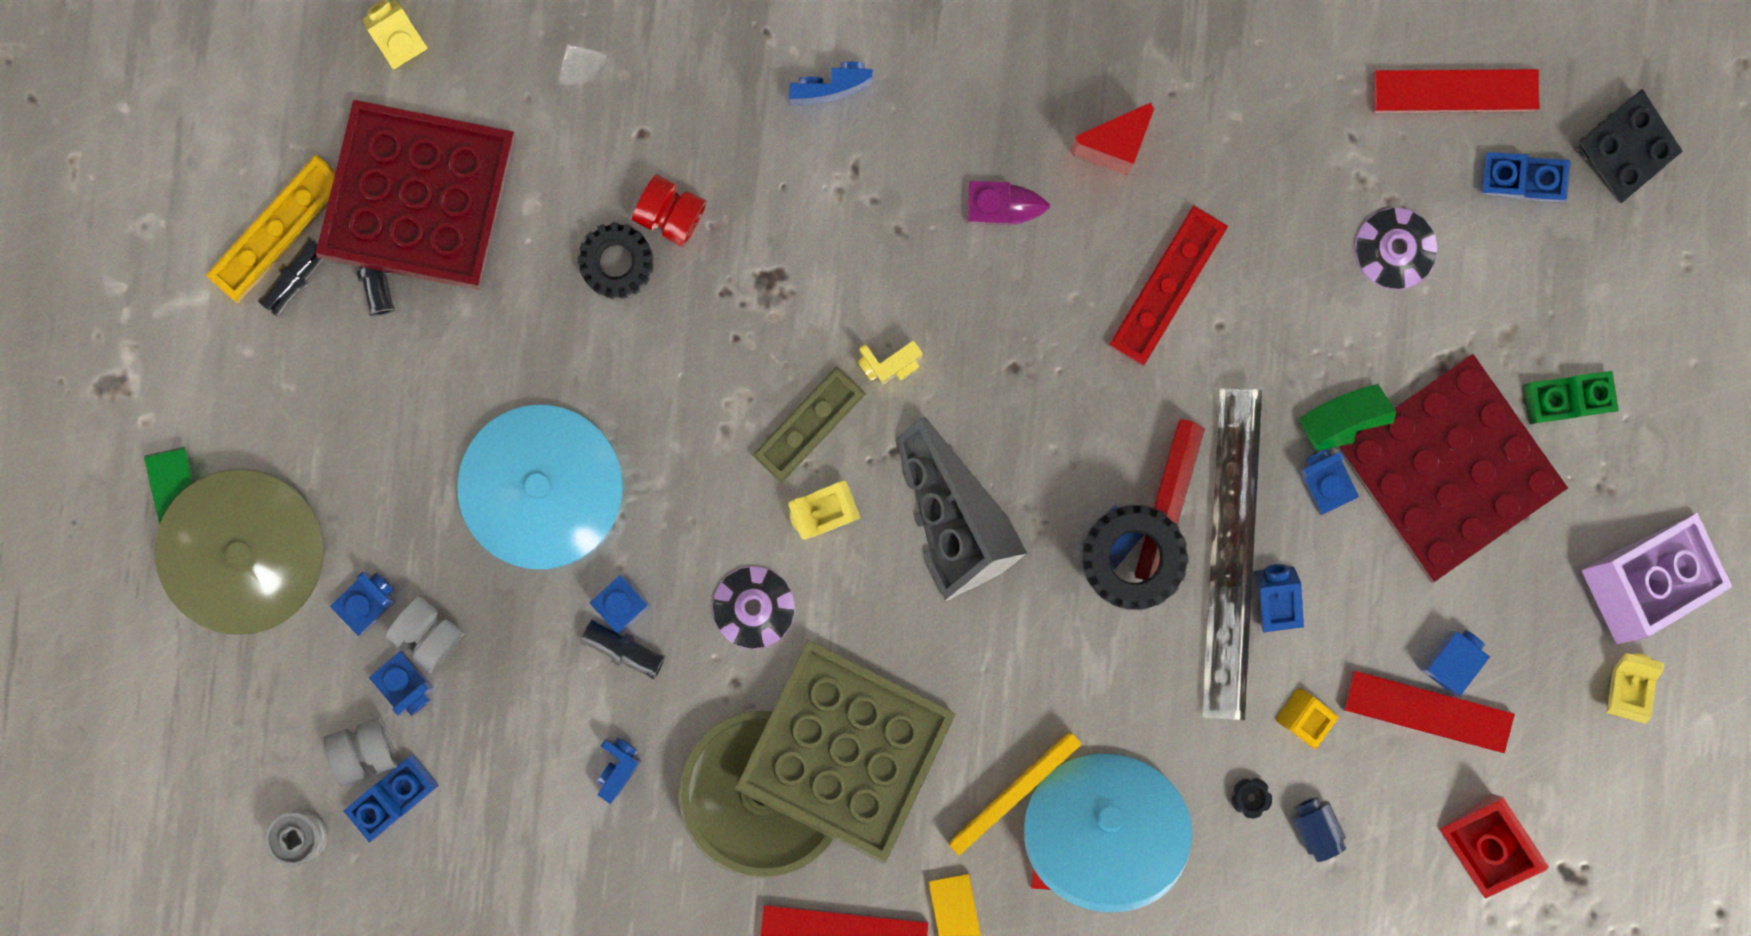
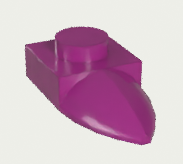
[967,181,1050,225]

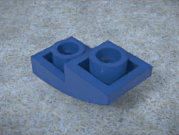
[789,61,873,106]
[1483,152,1571,203]
[344,754,439,843]

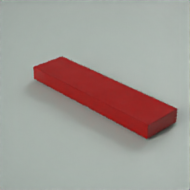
[1373,69,1540,113]
[1108,205,1228,367]
[1134,418,1205,581]
[1343,671,1515,754]
[761,904,929,936]

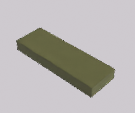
[752,366,866,484]

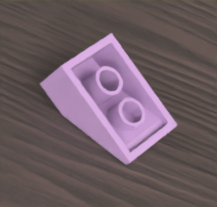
[1581,513,1732,644]

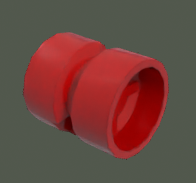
[631,174,707,248]

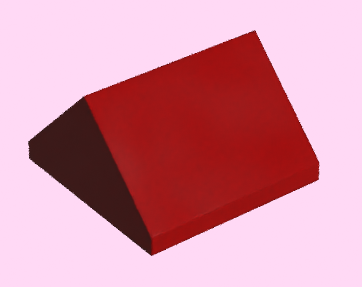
[1070,102,1155,176]
[1440,794,1549,899]

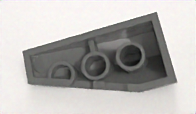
[897,417,1027,600]

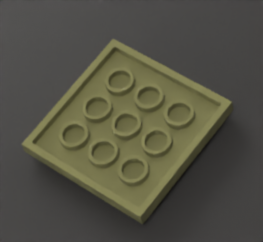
[734,640,956,864]

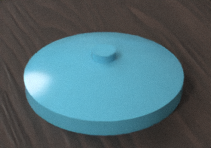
[457,405,623,570]
[1024,754,1192,912]

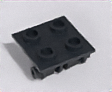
[1576,89,1683,203]

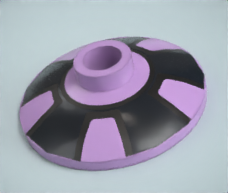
[1355,208,1437,290]
[713,567,795,649]

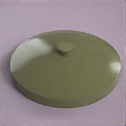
[155,469,324,635]
[679,711,833,879]

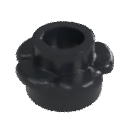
[1231,778,1272,819]

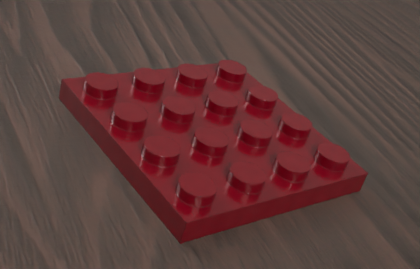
[315,100,515,291]
[1337,354,1568,583]

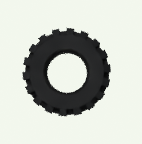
[1082,505,1189,610]

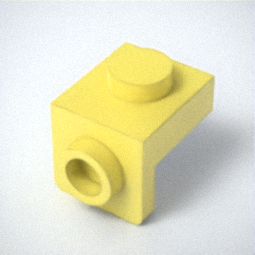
[362,0,428,70]
[857,340,923,385]
[788,480,861,540]
[1606,653,1664,724]

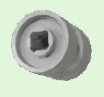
[385,596,464,674]
[324,717,398,787]
[265,810,328,867]

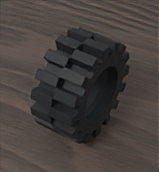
[578,222,654,299]

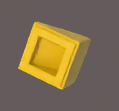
[1275,688,1339,750]

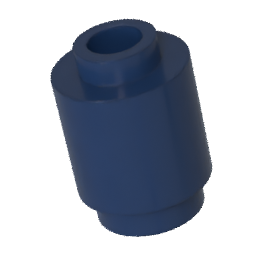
[1291,797,1346,862]

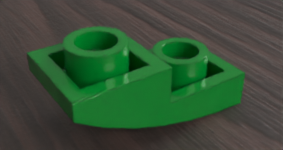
[1524,371,1619,425]
[1299,384,1396,451]
[144,446,195,524]

